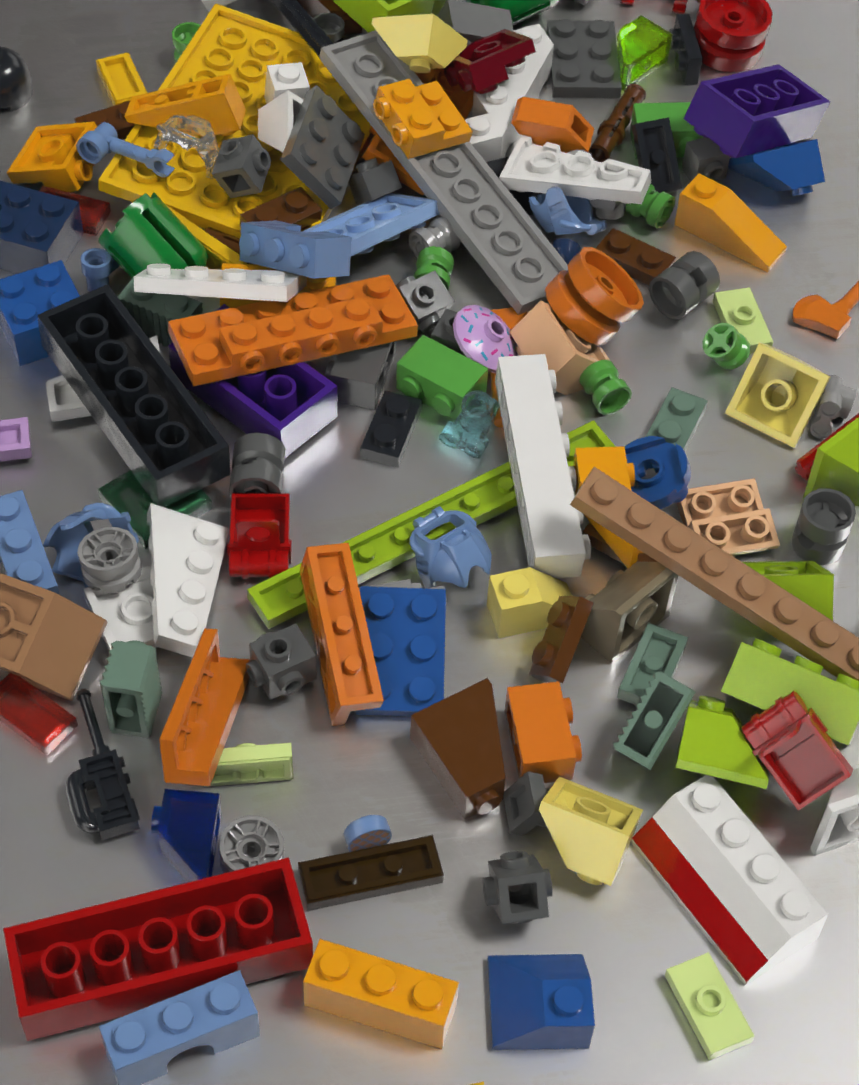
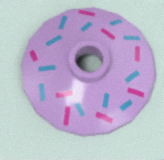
[453,305,518,373]

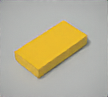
[96,52,148,106]

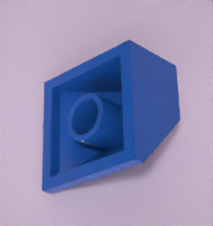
[728,139,825,196]
[487,954,595,1050]

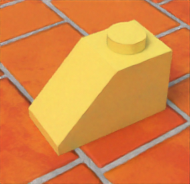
[487,567,572,638]

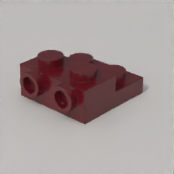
[444,29,536,94]

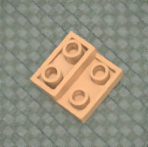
[677,478,780,556]

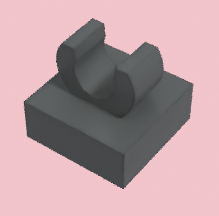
[503,772,550,836]

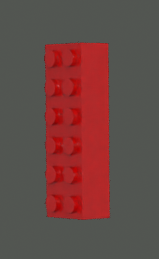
[3,857,313,1041]

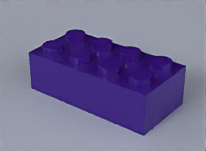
[683,64,831,158]
[168,304,338,458]

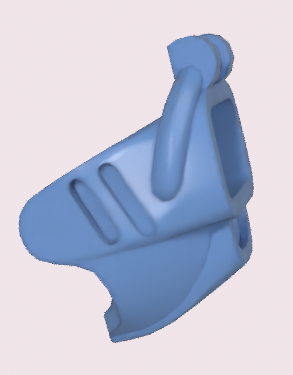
[529,187,607,235]
[43,503,139,588]
[410,506,492,588]

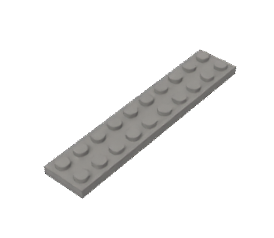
[319,30,568,315]

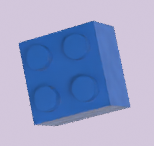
[0,260,80,366]

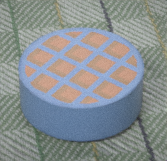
[343,815,392,852]

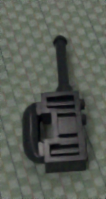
[65,689,140,840]

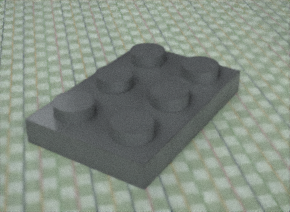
[547,19,622,98]
[280,85,365,209]

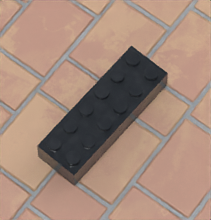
[37,284,230,507]

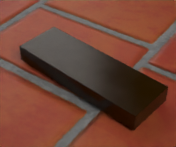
[298,835,444,911]

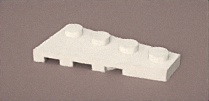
[499,135,651,204]
[134,264,307,302]
[147,503,230,658]

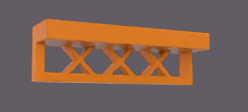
[300,543,384,726]
[159,628,250,786]

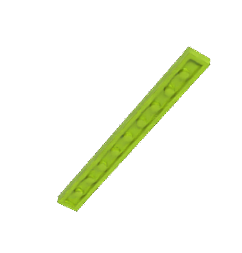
[247,420,616,629]

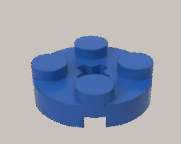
[625,436,691,509]

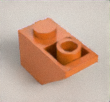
[511,97,594,153]

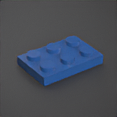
[355,586,446,717]

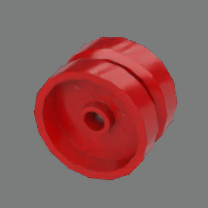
[694,0,773,73]

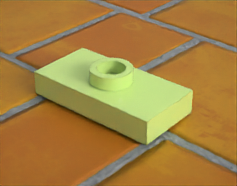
[713,287,773,354]
[206,743,294,787]
[665,952,754,1060]

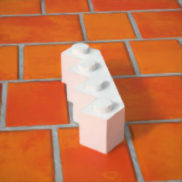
[464,24,554,162]

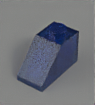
[151,789,222,882]

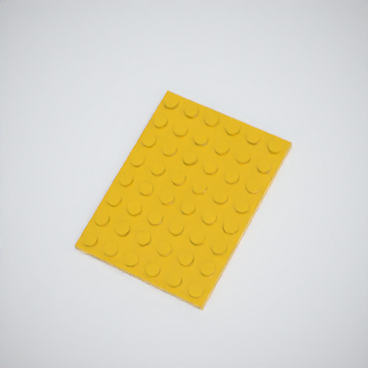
[98,3,373,239]

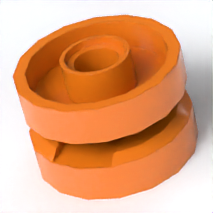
[545,247,644,345]

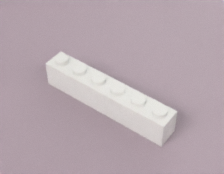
[495,354,591,578]

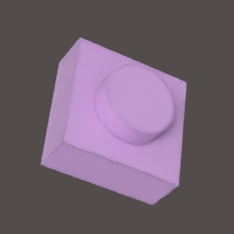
[0,417,32,462]

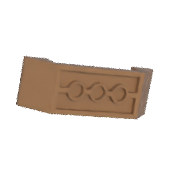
[0,573,108,701]

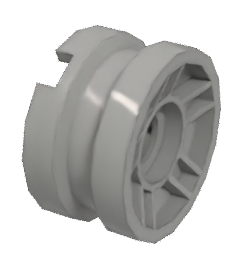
[77,527,142,593]
[219,816,284,873]

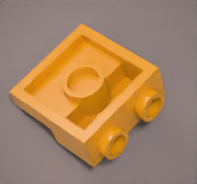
[373,78,473,159]
[6,121,97,193]

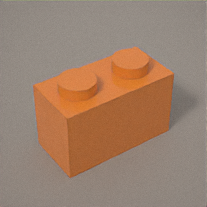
[505,681,582,783]

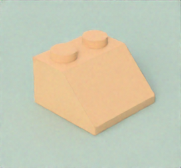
[509,300,610,395]

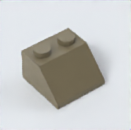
[581,561,679,664]

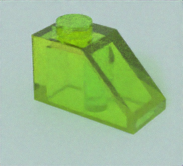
[617,15,672,91]

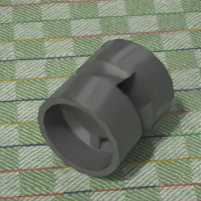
[649,251,720,320]
[229,433,286,500]
[791,488,856,565]

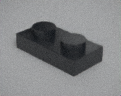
[668,14,703,85]
[631,117,682,193]
[360,390,422,468]

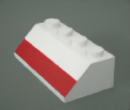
[631,775,828,986]

